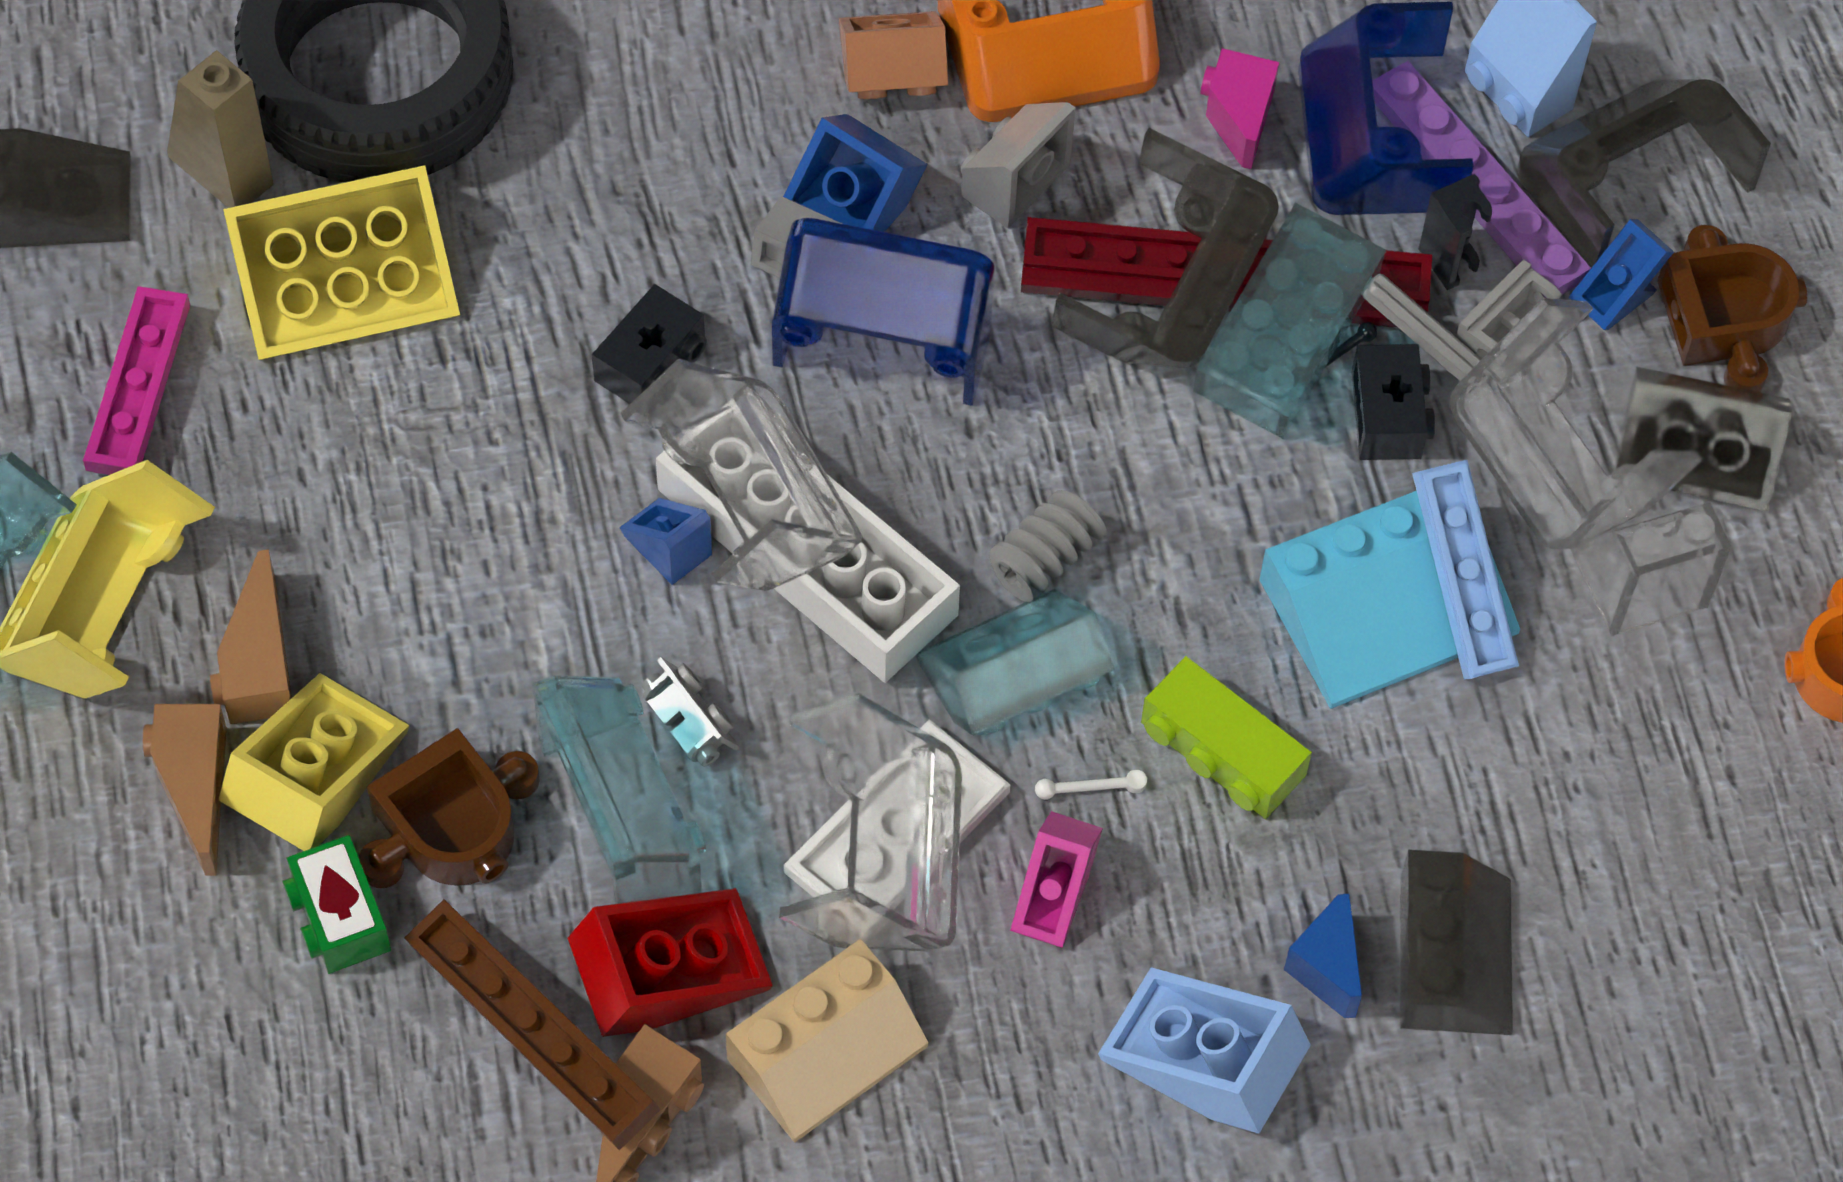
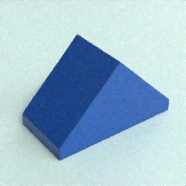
[619,498,712,585]
[1284,894,1362,1018]

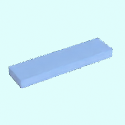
[1412,460,1519,680]

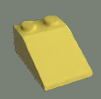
[218,673,409,851]

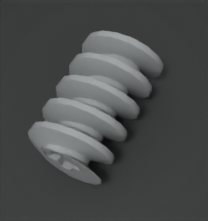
[989,490,1107,602]

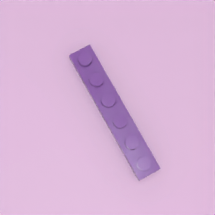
[1366,61,1591,301]

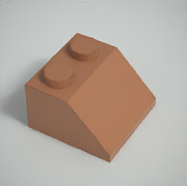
[839,11,948,99]

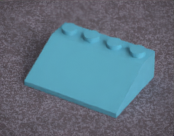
[1259,491,1520,709]

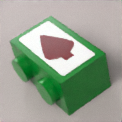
[282,835,391,974]

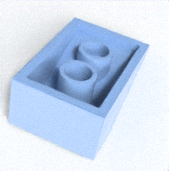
[1465,0,1597,137]
[1098,967,1311,1134]

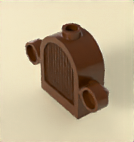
[1657,225,1807,397]
[358,728,540,888]

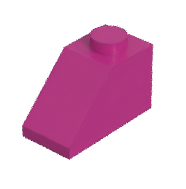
[1200,48,1280,169]
[1010,811,1103,948]

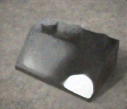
[1614,366,1793,512]
[1400,849,1513,1035]

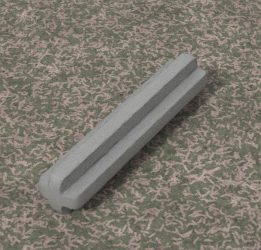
[1362,274,1488,388]

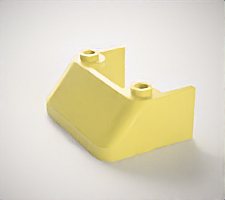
[0,460,215,699]

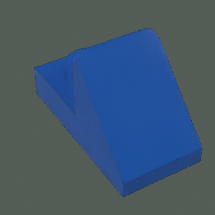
[1568,219,1674,330]

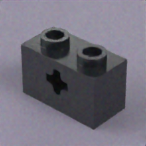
[592,284,707,412]
[1351,344,1435,460]

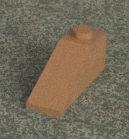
[210,549,292,724]
[143,704,227,876]

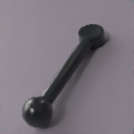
[1290,322,1377,390]

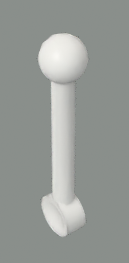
[1035,770,1147,800]

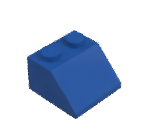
[783,114,928,254]

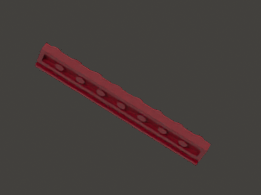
[1021,217,1432,328]

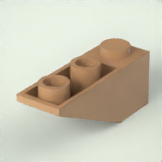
[596,1024,704,1182]

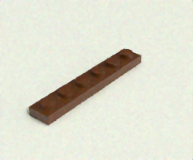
[404,899,661,1150]

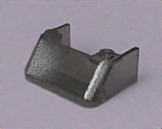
[1517,79,1771,268]
[1051,128,1279,368]

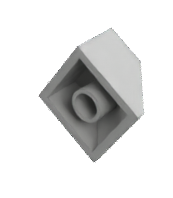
[961,102,1076,228]

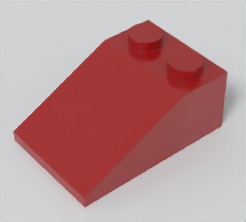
[567,888,773,1037]

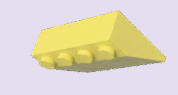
[223,165,460,360]

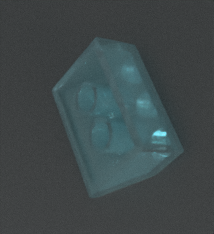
[916,589,1115,736]

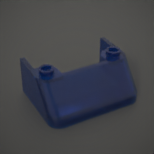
[1298,2,1474,215]
[772,218,995,406]

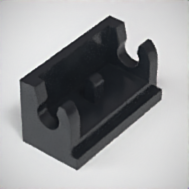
[1418,174,1492,290]

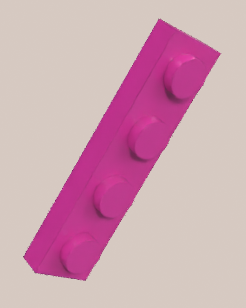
[83,286,190,475]

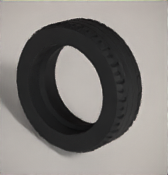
[234,0,513,183]

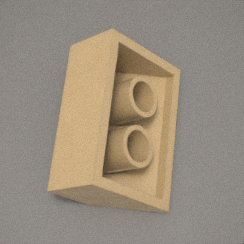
[726,938,928,1143]

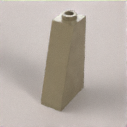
[167,50,274,208]

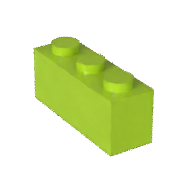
[1141,656,1312,820]

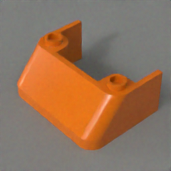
[937,0,1160,122]

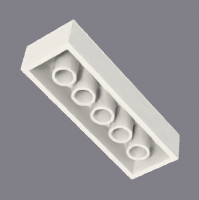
[656,393,960,683]

